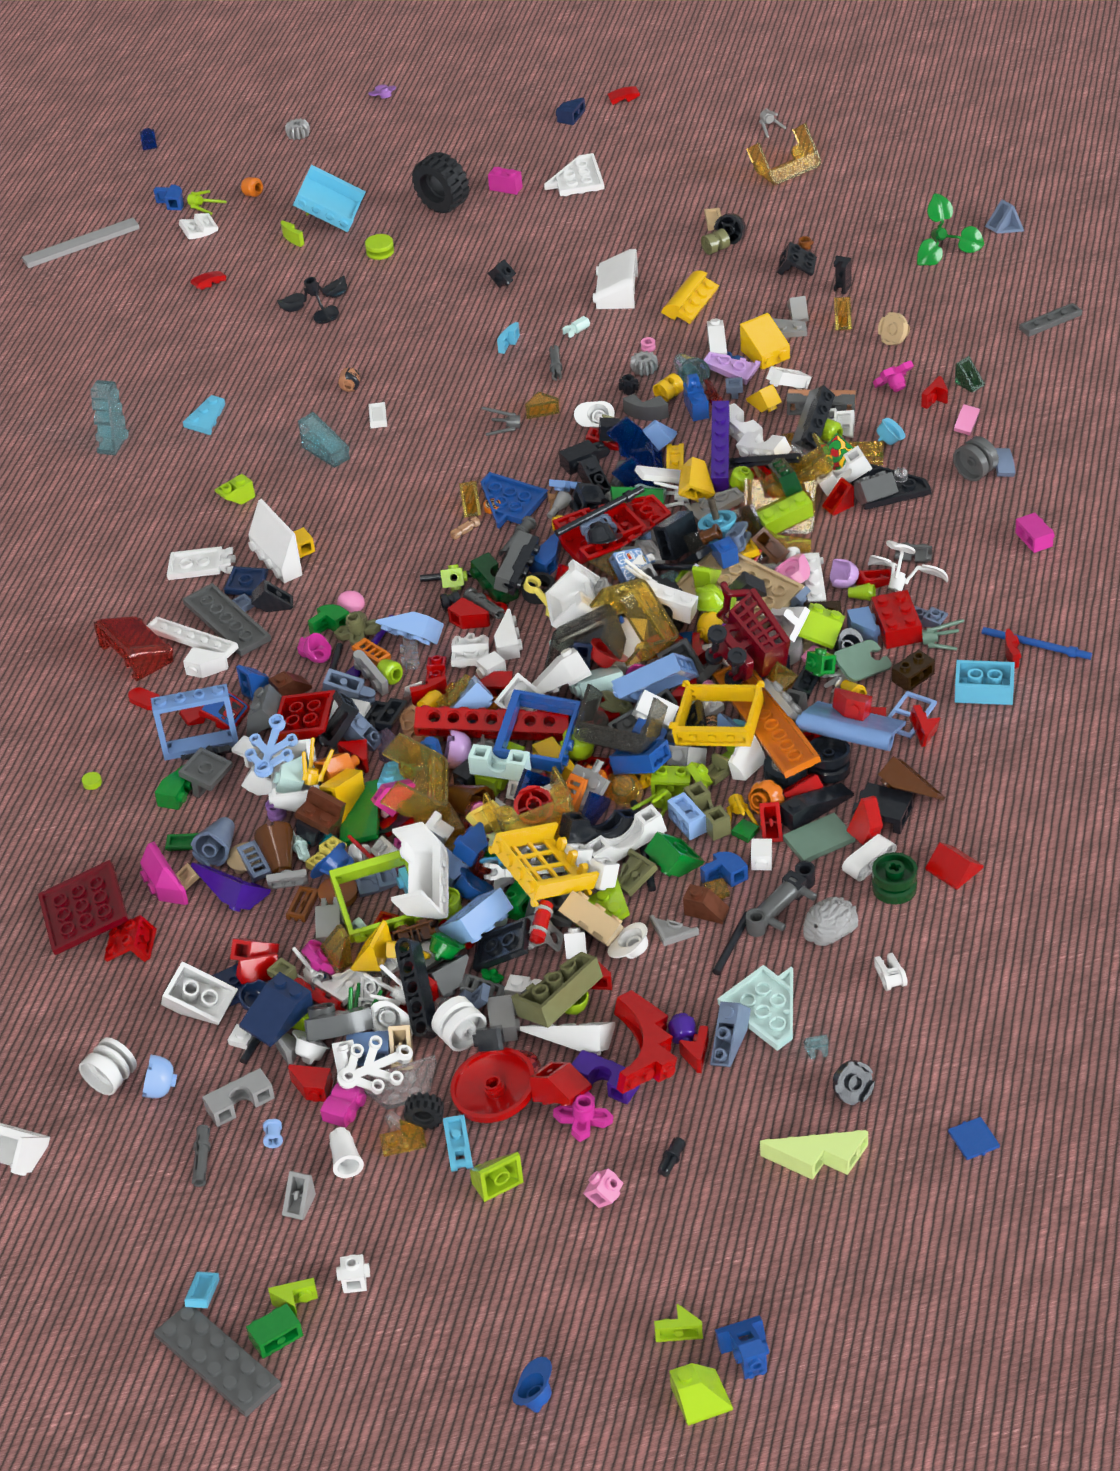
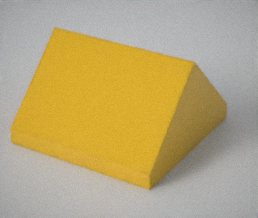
[350,920,393,971]

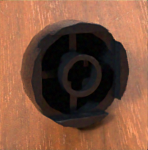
[714,213,746,244]

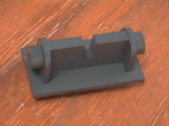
[895,542,933,563]

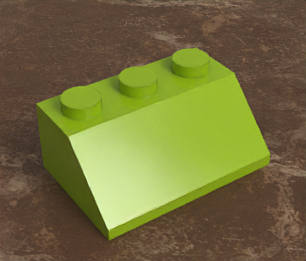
[749,491,814,534]

